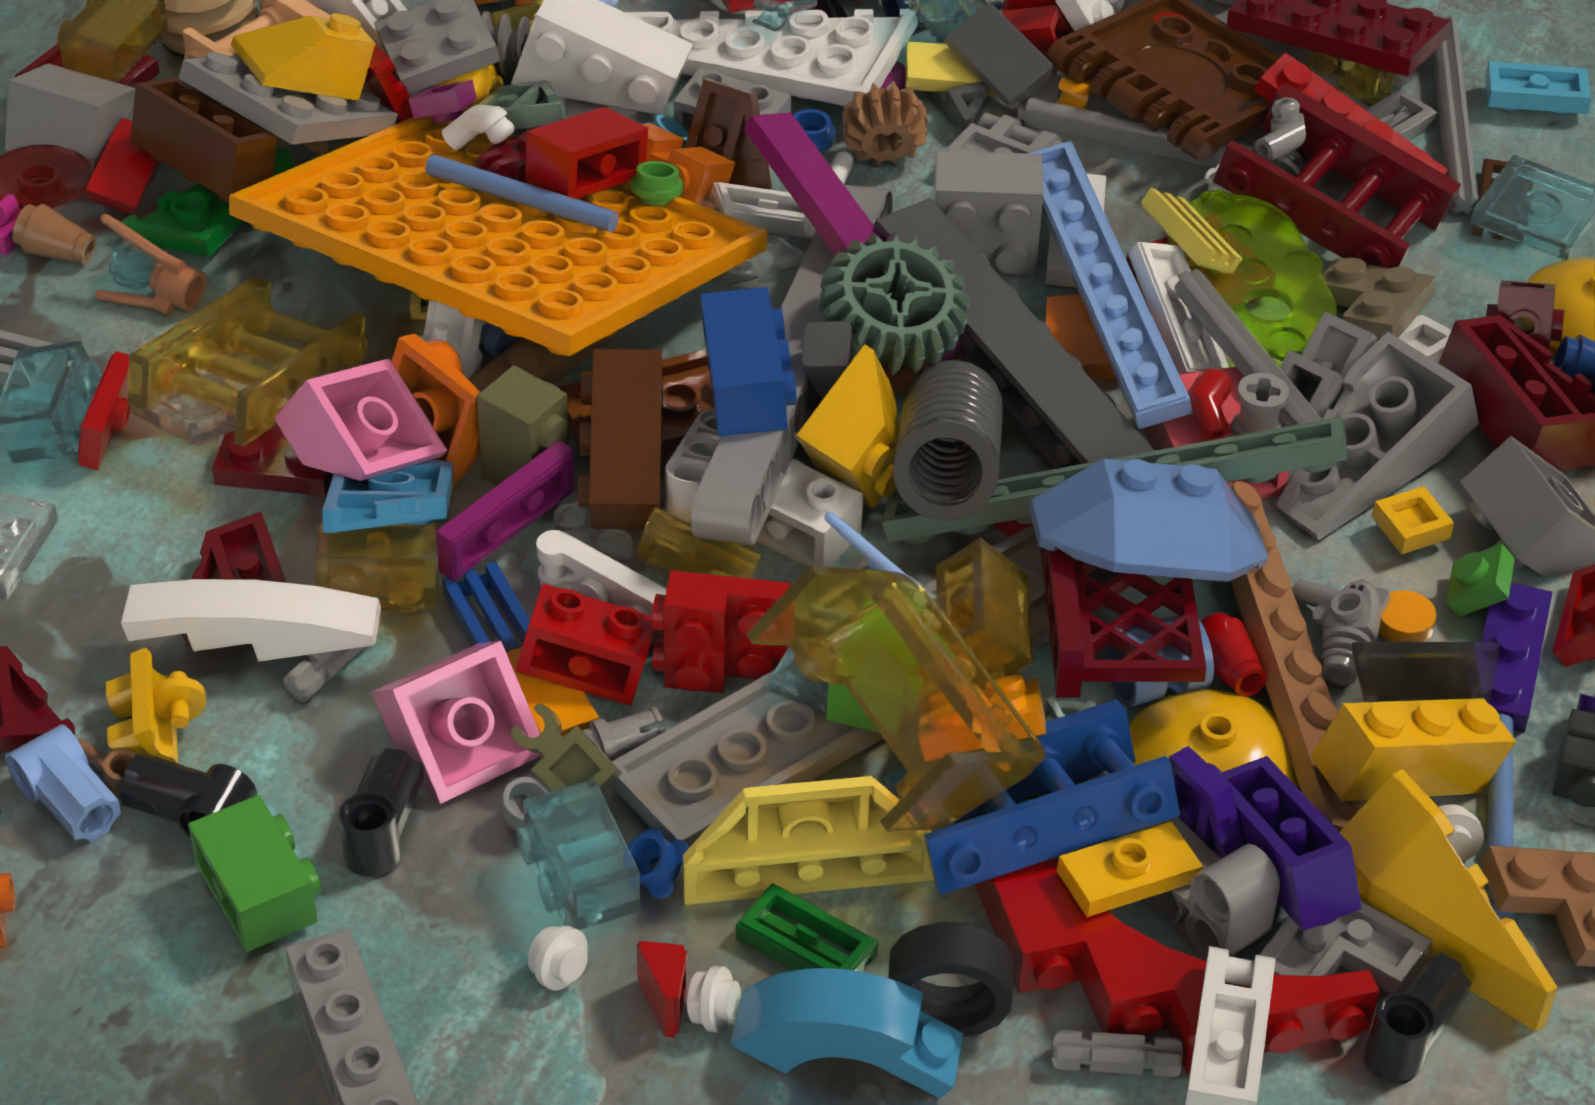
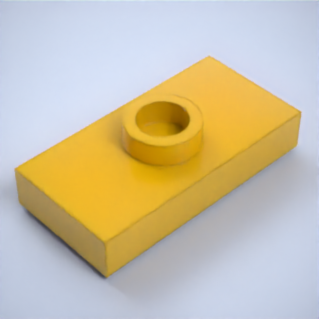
[1057,821,1203,917]

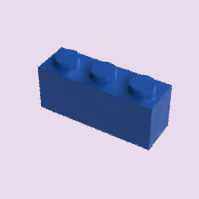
[700,287,797,436]

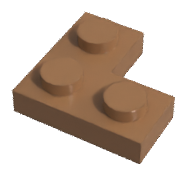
[1479,846,1595,967]

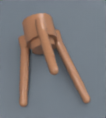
[95,214,207,316]

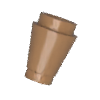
[12,204,97,265]

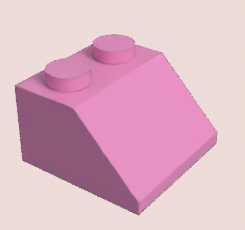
[274,359,448,481]
[371,641,540,804]

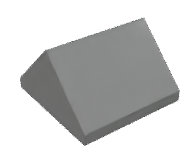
[5,63,135,178]

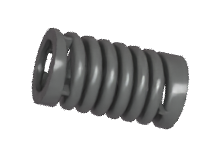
[893,360,1003,521]

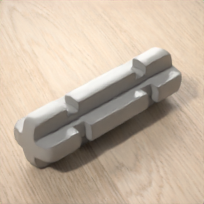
[283,623,381,702]
[1051,1030,1183,1077]

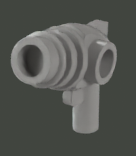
[1292,579,1391,685]

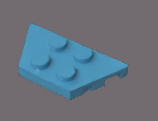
[322,459,453,533]

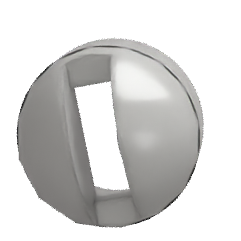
[500,777,553,833]

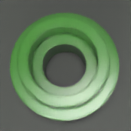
[630,161,683,206]

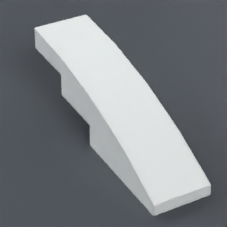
[121,579,381,662]

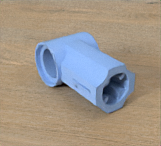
[5,724,121,842]

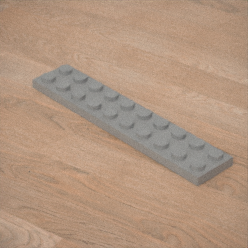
[611,526,1148,848]

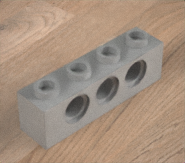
[285,928,419,1105]

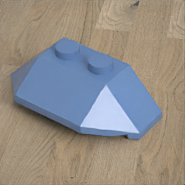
[1029,458,1268,582]

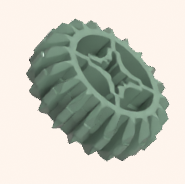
[818,231,969,376]

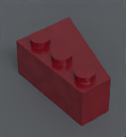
[1438,315,1595,471]

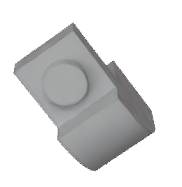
[1280,311,1377,419]

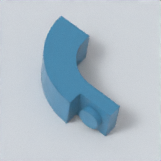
[730,968,963,1098]

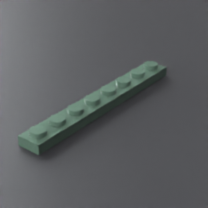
[882,417,1348,544]

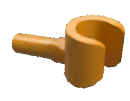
[1055,77,1095,109]

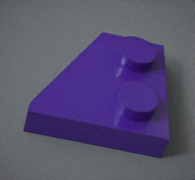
[1169,746,1244,859]

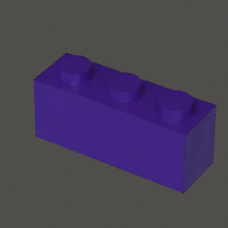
[1222,756,1362,931]

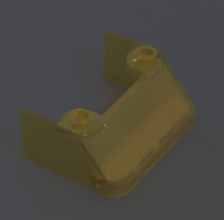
[746,565,1045,832]

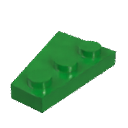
[121,149,294,257]

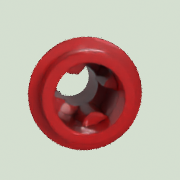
[1200,613,1267,697]

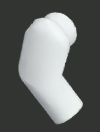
[441,105,514,151]

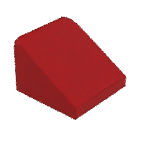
[637,941,687,1038]

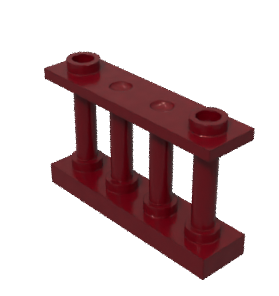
[1213,83,1461,268]

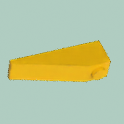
[1340,769,1558,1032]

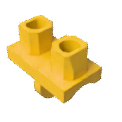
[106,647,207,764]

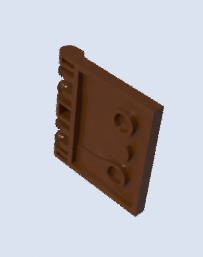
[1046,0,1280,162]

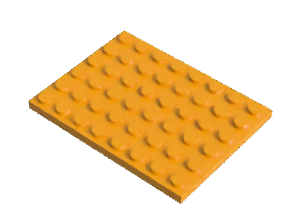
[229,116,768,356]

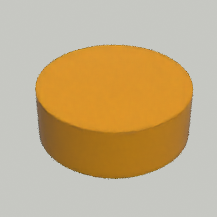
[1379,590,1436,647]

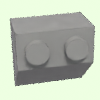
[1460,436,1595,577]

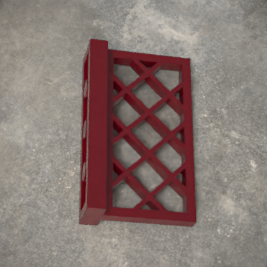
[1040,547,1207,698]

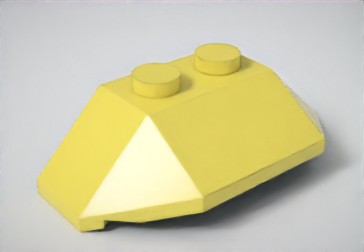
[683,776,934,905]

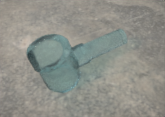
[752,0,817,32]

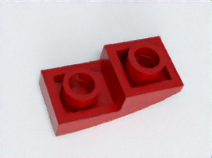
[85,118,161,215]

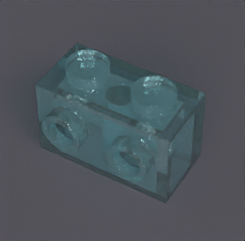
[0,340,102,464]
[516,779,640,930]

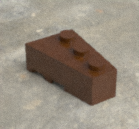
[130,76,278,203]
[578,349,663,530]

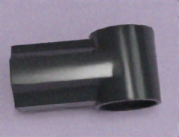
[339,747,424,876]
[120,754,257,838]
[1365,953,1472,1081]

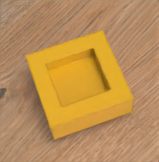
[1372,486,1454,555]

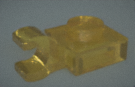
[1308,50,1395,107]

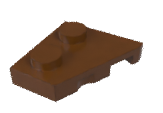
[685,79,772,190]

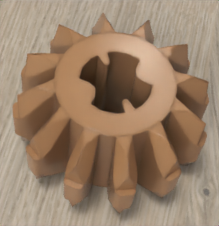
[842,81,928,167]

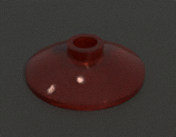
[0,144,92,209]

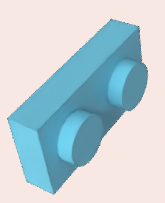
[1485,61,1591,114]

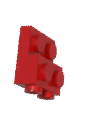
[652,570,791,694]

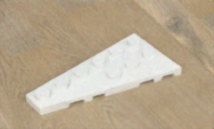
[625,9,918,107]

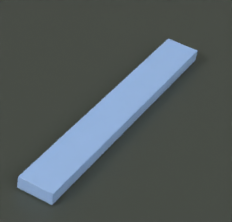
[1027,141,1193,429]

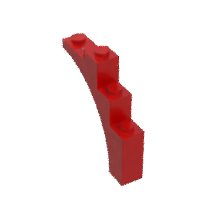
[975,858,1380,1077]

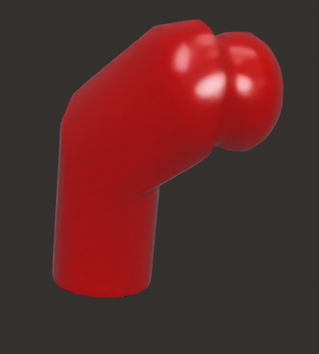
[1187,368,1232,441]

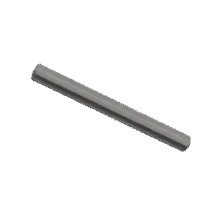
[1432,15,1478,215]

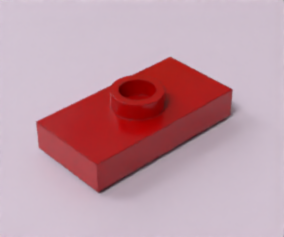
[77,351,134,470]

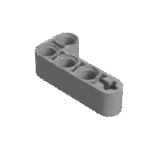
[1085,770,1280,961]

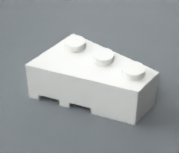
[511,0,693,115]

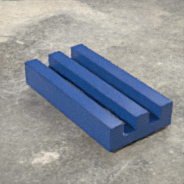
[442,562,530,652]

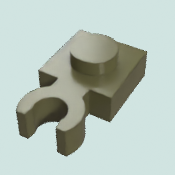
[510,703,623,816]

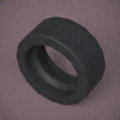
[888,922,1013,1037]

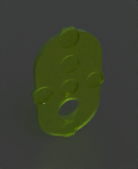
[1167,190,1337,362]

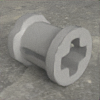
[1231,373,1289,436]

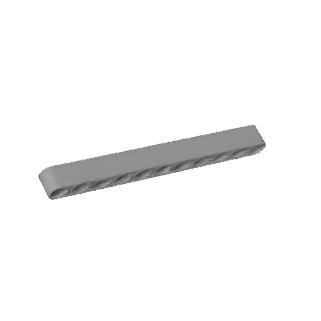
[691,185,893,545]

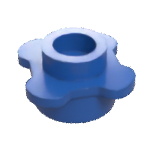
[623,828,689,899]

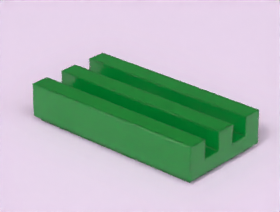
[736,883,879,972]

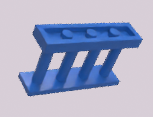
[884,699,1180,895]

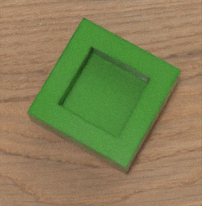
[1446,543,1515,617]

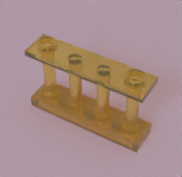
[127,277,368,446]

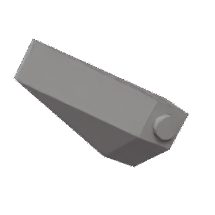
[1276,332,1479,541]

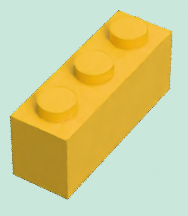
[1310,698,1517,801]

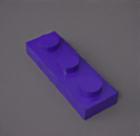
[1469,582,1553,733]

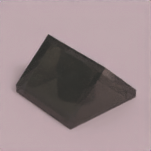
[1352,642,1499,704]

